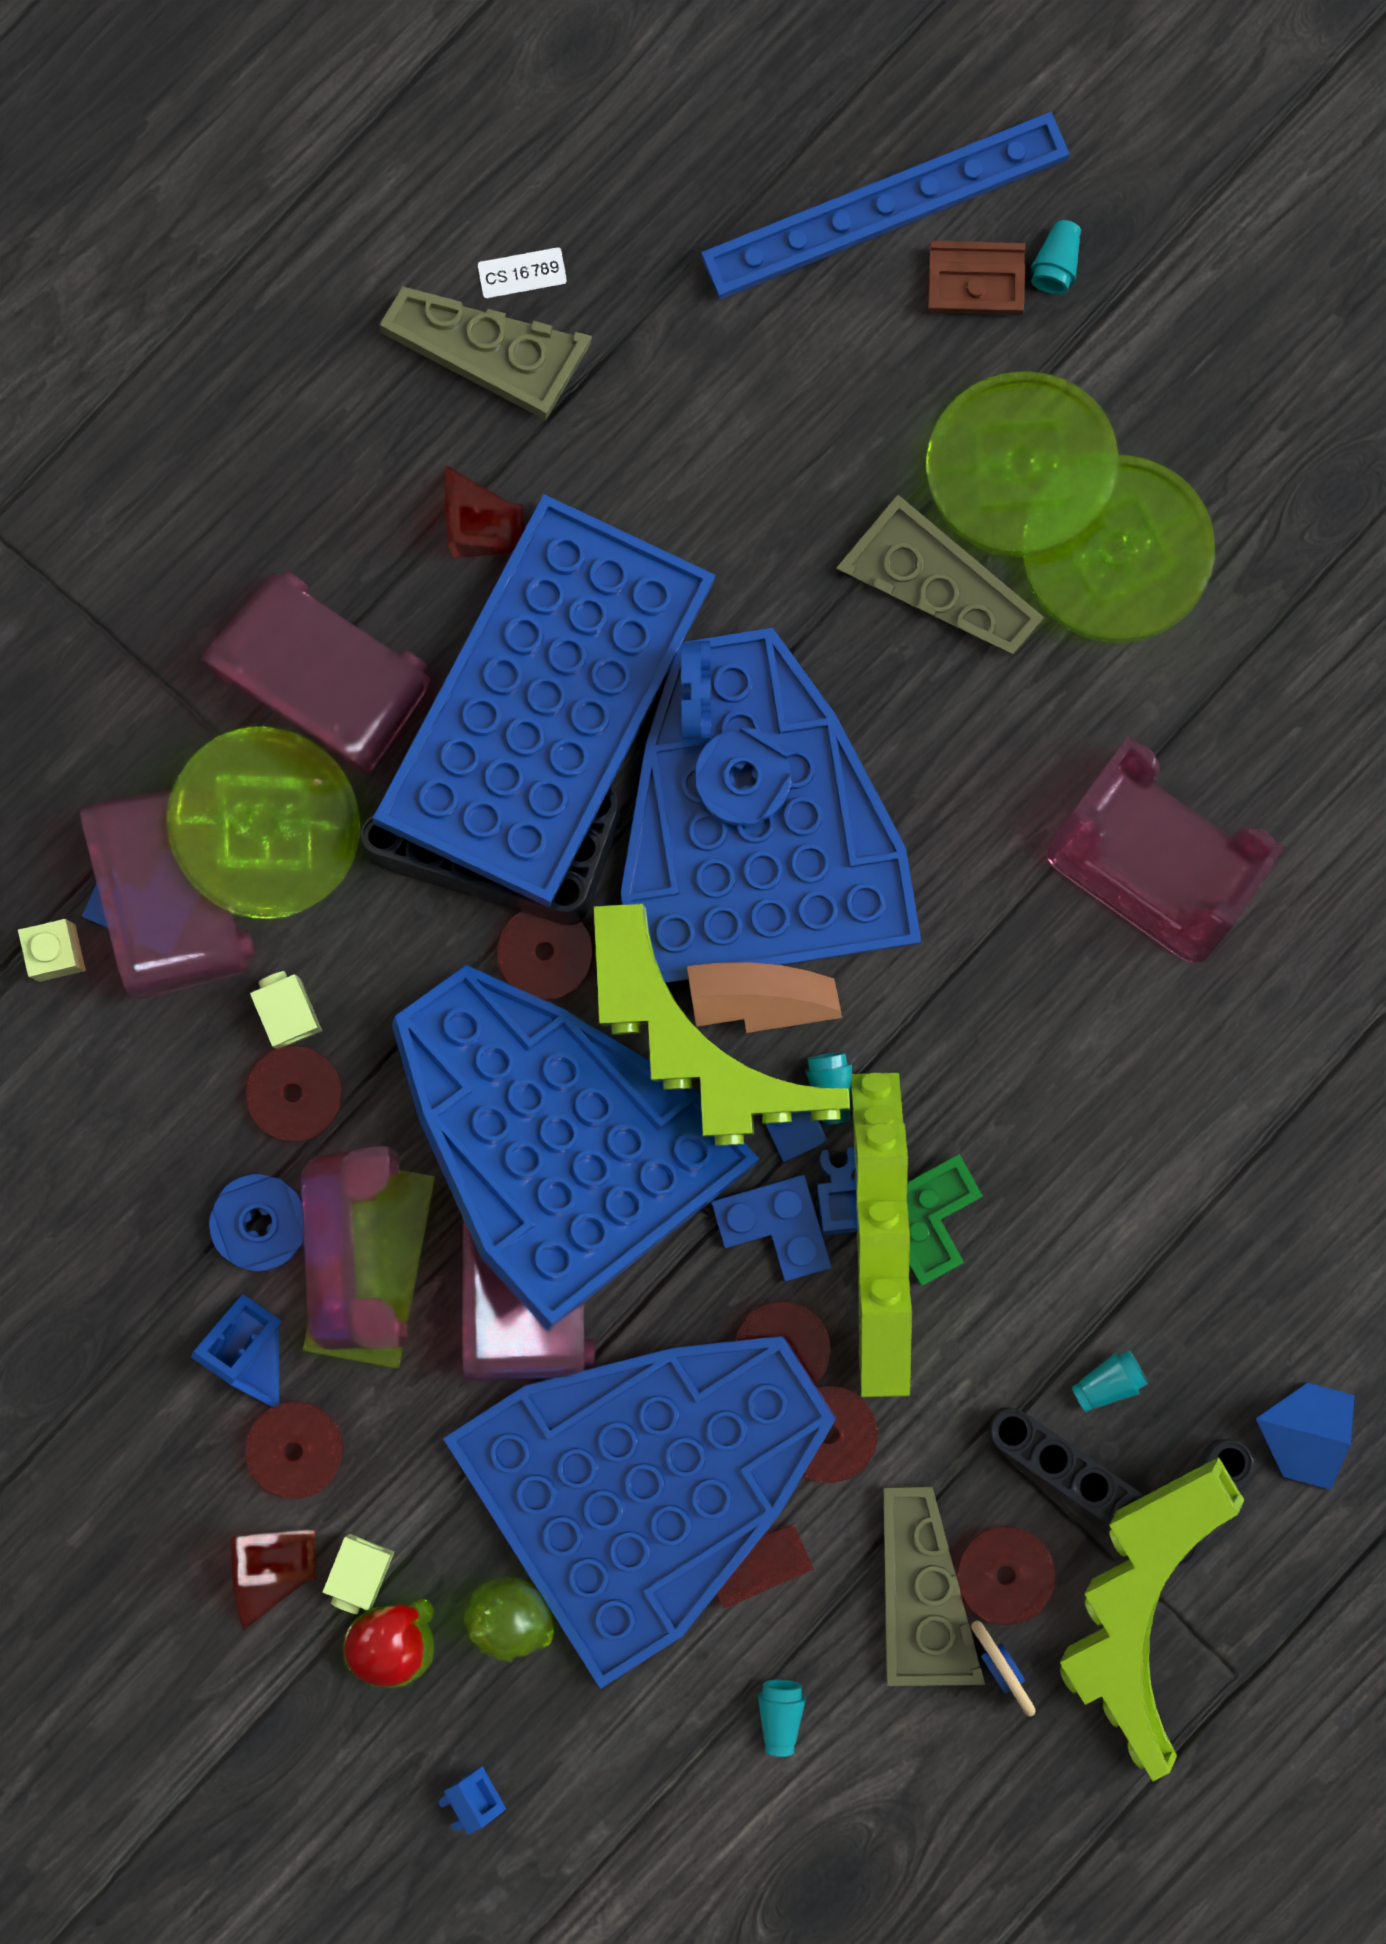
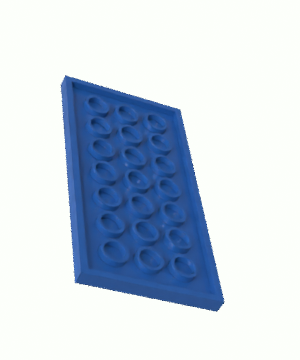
[373,494,716,907]

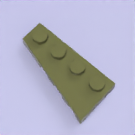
[379,286,592,420]
[837,495,1044,655]
[883,1486,985,1686]

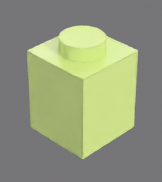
[18,919,86,982]
[250,971,322,1050]
[323,1534,394,1614]

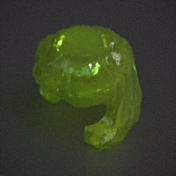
[464,1577,553,1663]

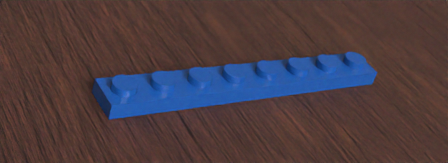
[701,112,1070,300]

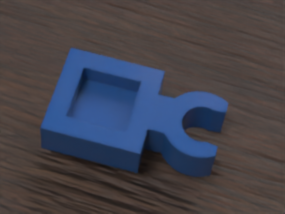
[817,1147,857,1236]

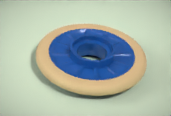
[971,1621,1035,1716]

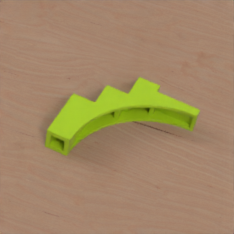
[594,904,850,1146]
[851,1073,912,1397]
[1060,1457,1244,1781]

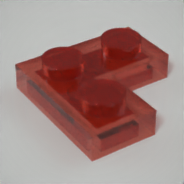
[717,1523,814,1609]

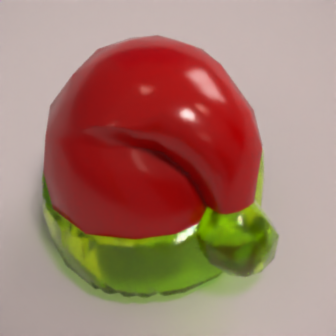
[342,1598,434,1689]

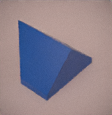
[191,1294,282,1411]
[1255,1382,1355,1490]

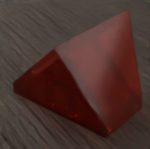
[444,465,524,558]
[231,1530,316,1630]

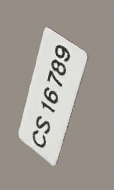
[478,248,567,298]

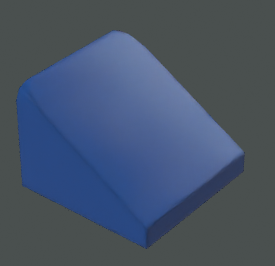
[766,1112,828,1163]

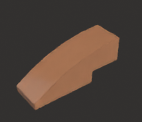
[687,962,842,1033]

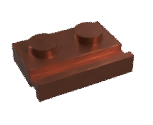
[928,241,1025,316]

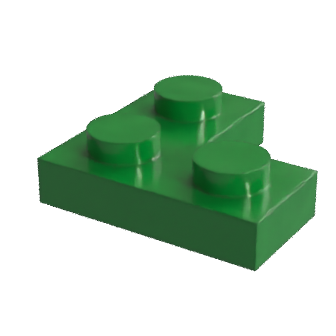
[907,1154,983,1286]

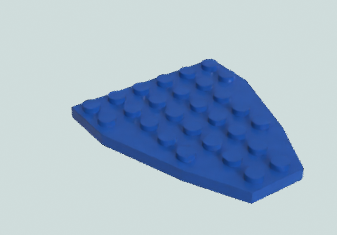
[621,628,921,984]
[391,965,759,1332]
[443,1336,837,1689]

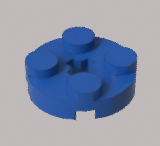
[681,641,711,739]
[696,728,791,826]
[209,1174,308,1271]

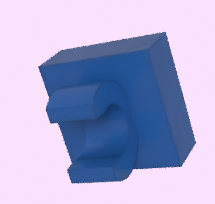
[438,1766,506,1835]

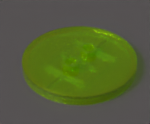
[927,371,1118,557]
[1022,455,1215,643]
[167,727,360,919]

